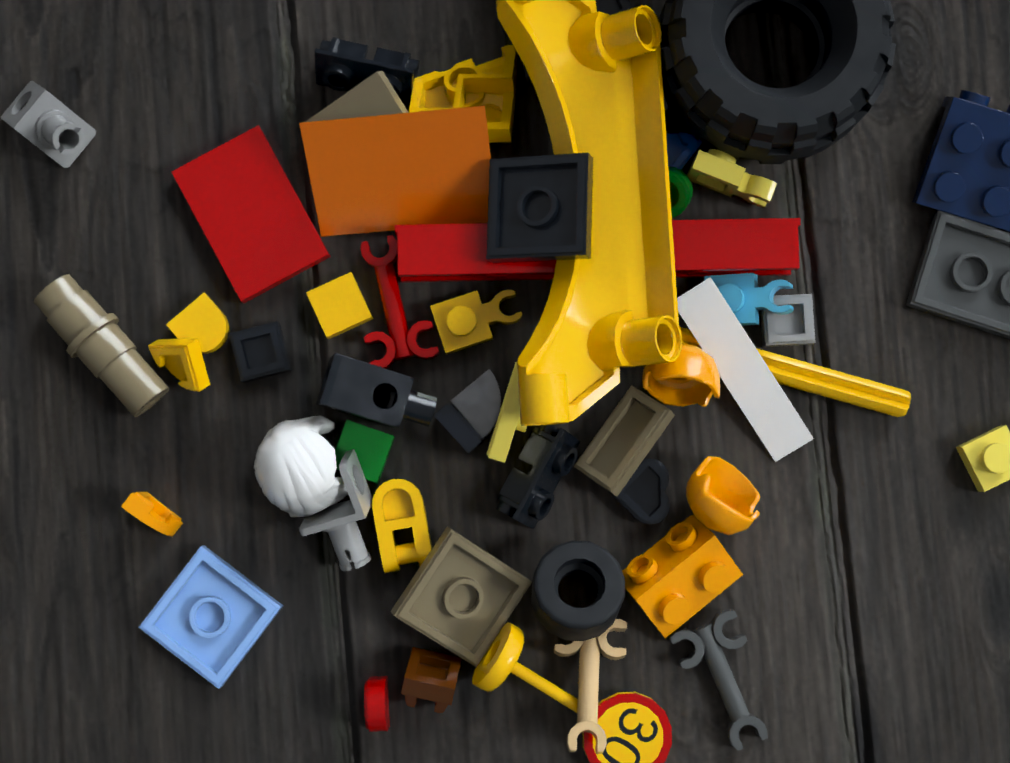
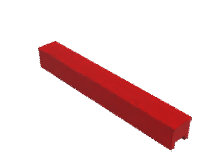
[395,218,801,283]

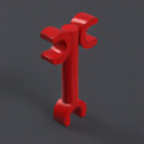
[360,235,440,369]

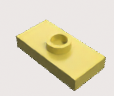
[486,362,527,464]

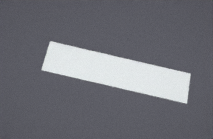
[677,277,814,462]

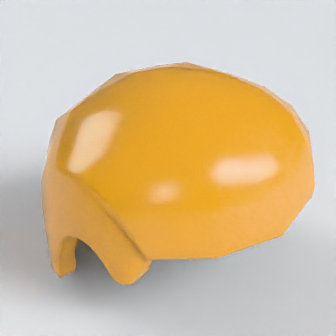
[642,343,720,407]
[686,456,760,535]

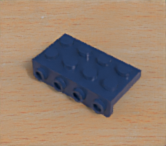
[912,90,1010,232]

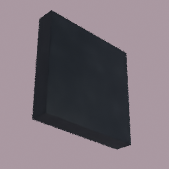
[486,153,593,263]

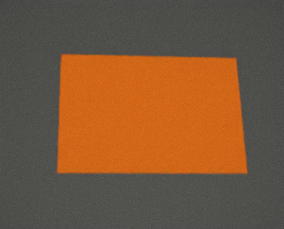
[299,105,491,237]

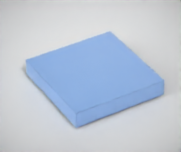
[138,545,283,689]

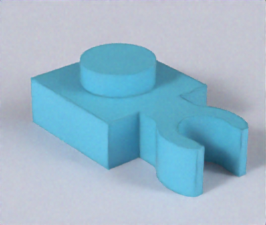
[704,273,794,326]

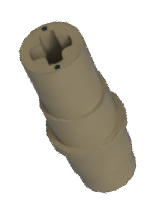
[34,274,169,417]

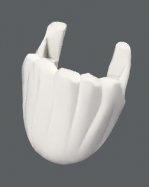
[254,416,356,517]

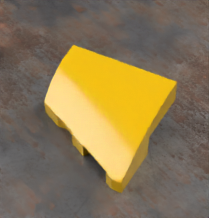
[409,45,518,143]

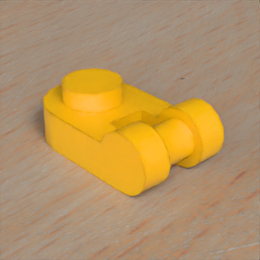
[372,479,433,573]

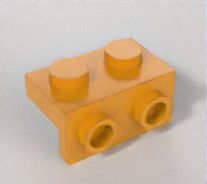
[622,515,743,639]

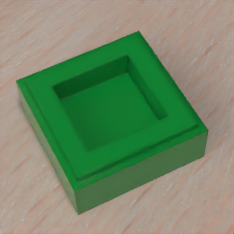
[335,420,395,484]

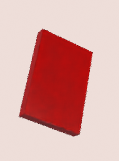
[171,125,331,303]

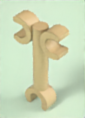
[554,619,627,754]

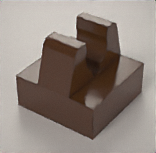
[401,647,462,713]

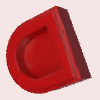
[364,676,390,732]

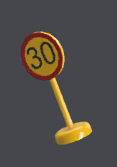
[472,622,672,763]

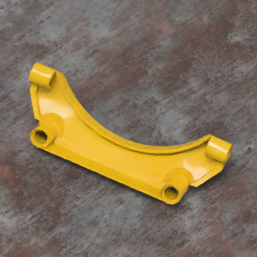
[496,0,682,426]

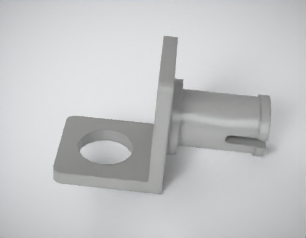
[1,81,96,168]
[299,449,373,571]

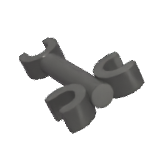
[668,609,768,751]

